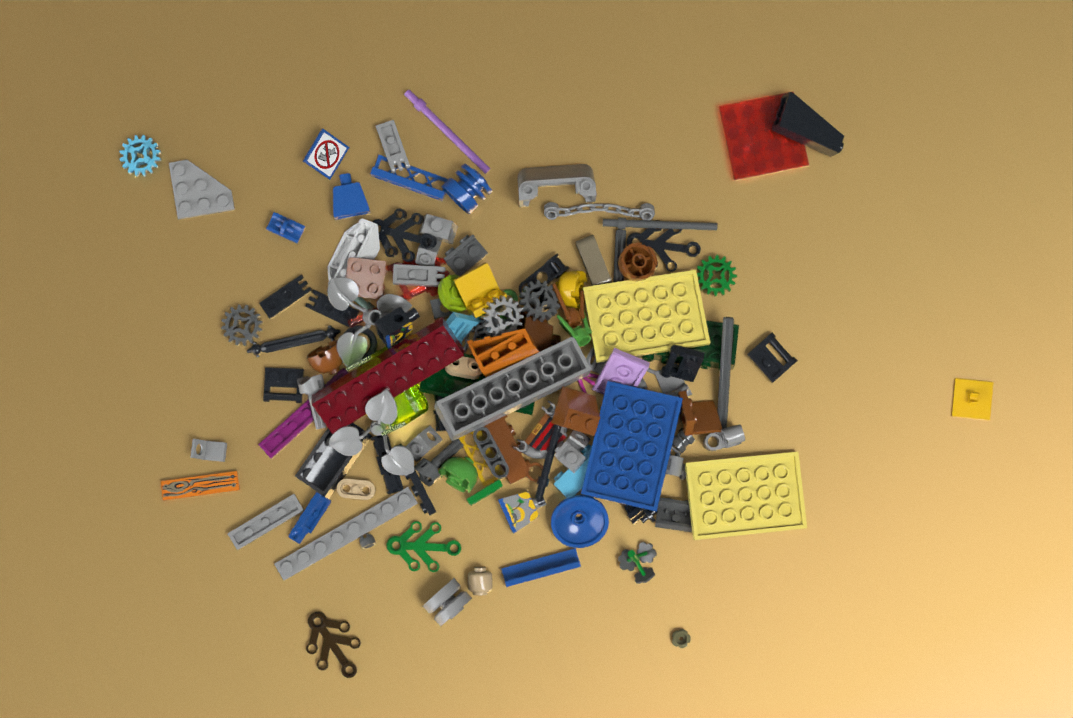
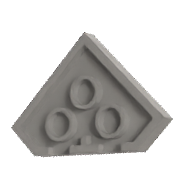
[169,160,235,220]

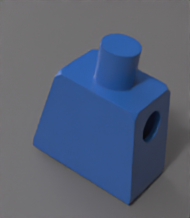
[333,173,371,220]

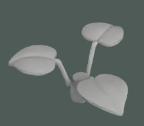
[327,277,412,367]
[329,389,415,476]

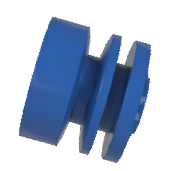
[441,163,493,215]

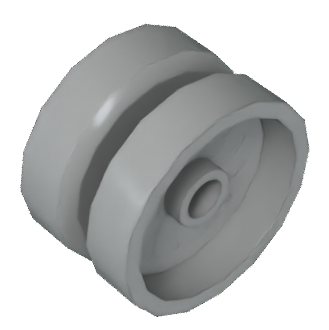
[423,578,472,626]

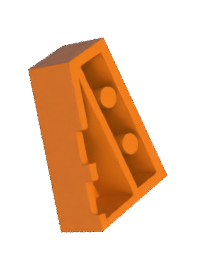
[467,329,539,378]

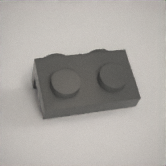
[655,498,692,532]

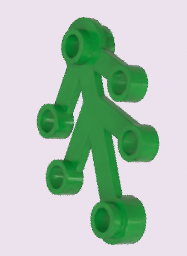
[386,521,462,572]

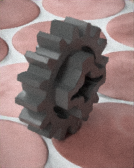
[518,280,561,322]
[221,304,263,346]

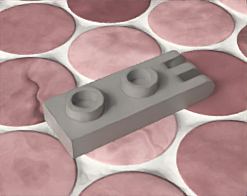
[376,120,410,173]
[393,264,445,287]

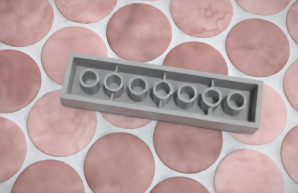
[434,336,592,441]

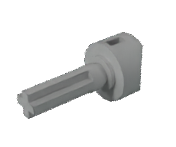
[297,374,326,430]

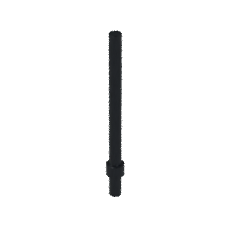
[534,424,562,501]

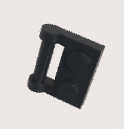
[747,332,798,383]
[660,345,705,382]
[263,367,304,403]

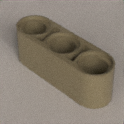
[575,235,612,286]

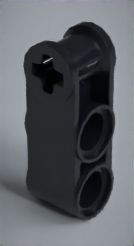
[519,253,570,295]

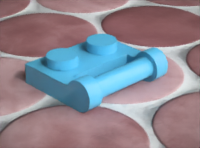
[446,312,480,345]

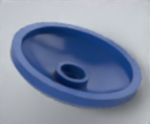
[551,495,609,548]

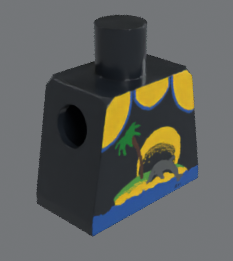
[374,307,420,349]

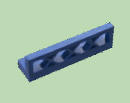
[370,155,448,202]
[502,548,581,587]

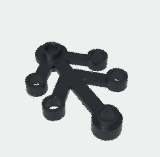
[372,209,437,262]
[626,220,701,272]

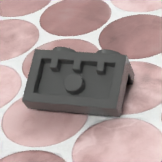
[444,235,488,276]

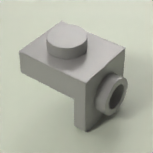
[415,238,441,266]

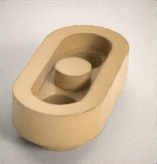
[445,357,482,379]
[337,479,376,500]

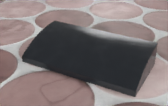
[295,422,372,499]

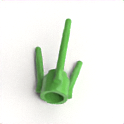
[557,304,592,347]

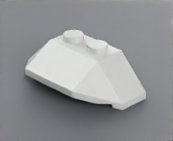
[327,218,380,284]

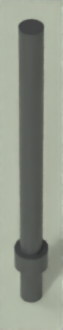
[603,217,718,231]

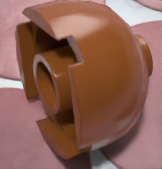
[618,242,658,282]
[306,339,343,375]

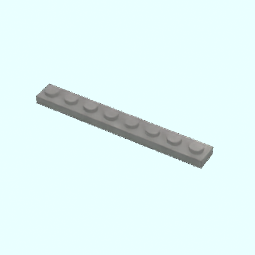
[274,487,418,581]

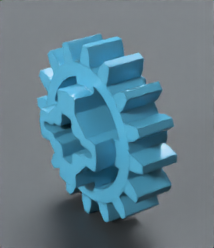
[119,135,161,177]

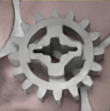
[481,295,524,336]

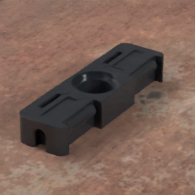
[371,435,403,494]

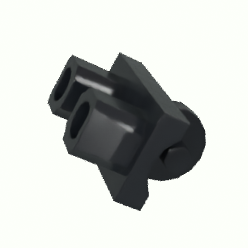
[624,505,658,525]

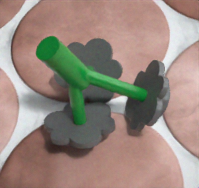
[618,542,657,584]

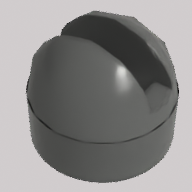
[359,533,376,549]

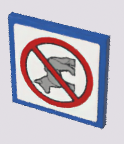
[303,129,349,180]

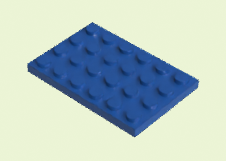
[581,381,683,512]

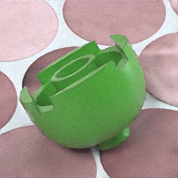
[438,457,478,493]

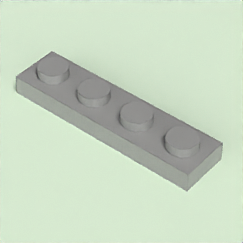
[228,494,304,550]

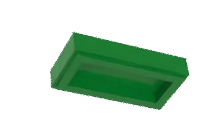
[466,479,503,506]

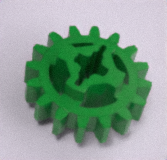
[697,255,737,297]

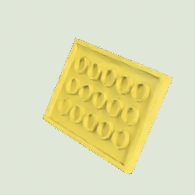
[583,270,710,363]
[685,452,807,540]

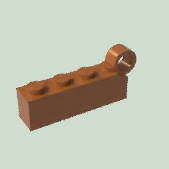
[483,415,543,485]

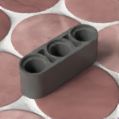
[473,427,509,479]

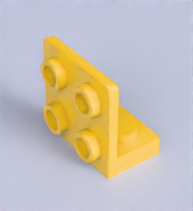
[454,263,508,318]

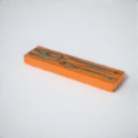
[161,471,240,501]

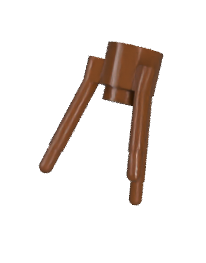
[552,283,585,328]

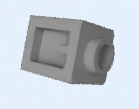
[554,441,586,473]

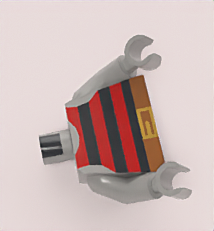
[513,401,568,459]

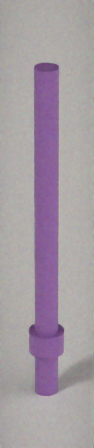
[404,89,491,174]

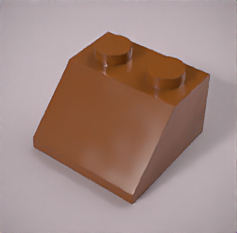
[551,386,600,436]

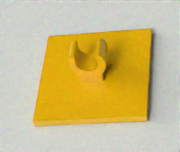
[952,378,994,420]

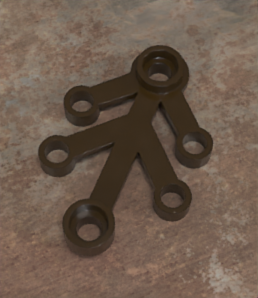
[306,612,361,678]

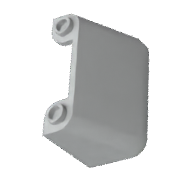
[518,164,597,207]

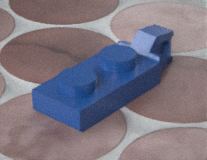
[288,492,331,544]

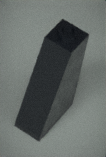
[771,92,844,157]

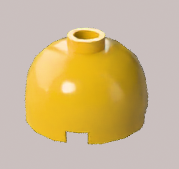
[555,270,588,309]

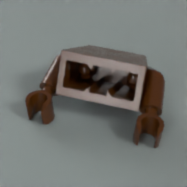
[511,305,561,352]

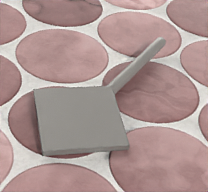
[647,363,685,394]

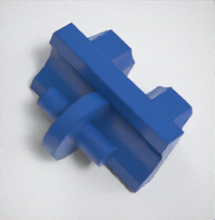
[266,212,306,244]

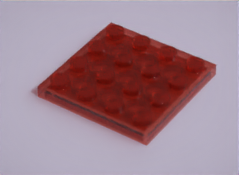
[719,91,809,181]

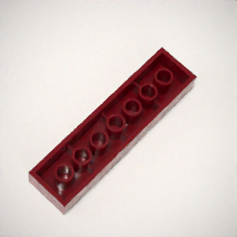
[311,317,464,434]

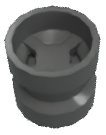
[672,428,696,453]

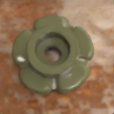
[672,629,691,648]

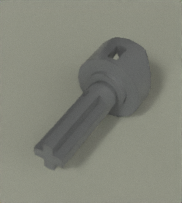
[414,439,464,487]

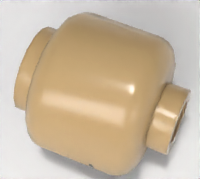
[468,567,492,596]

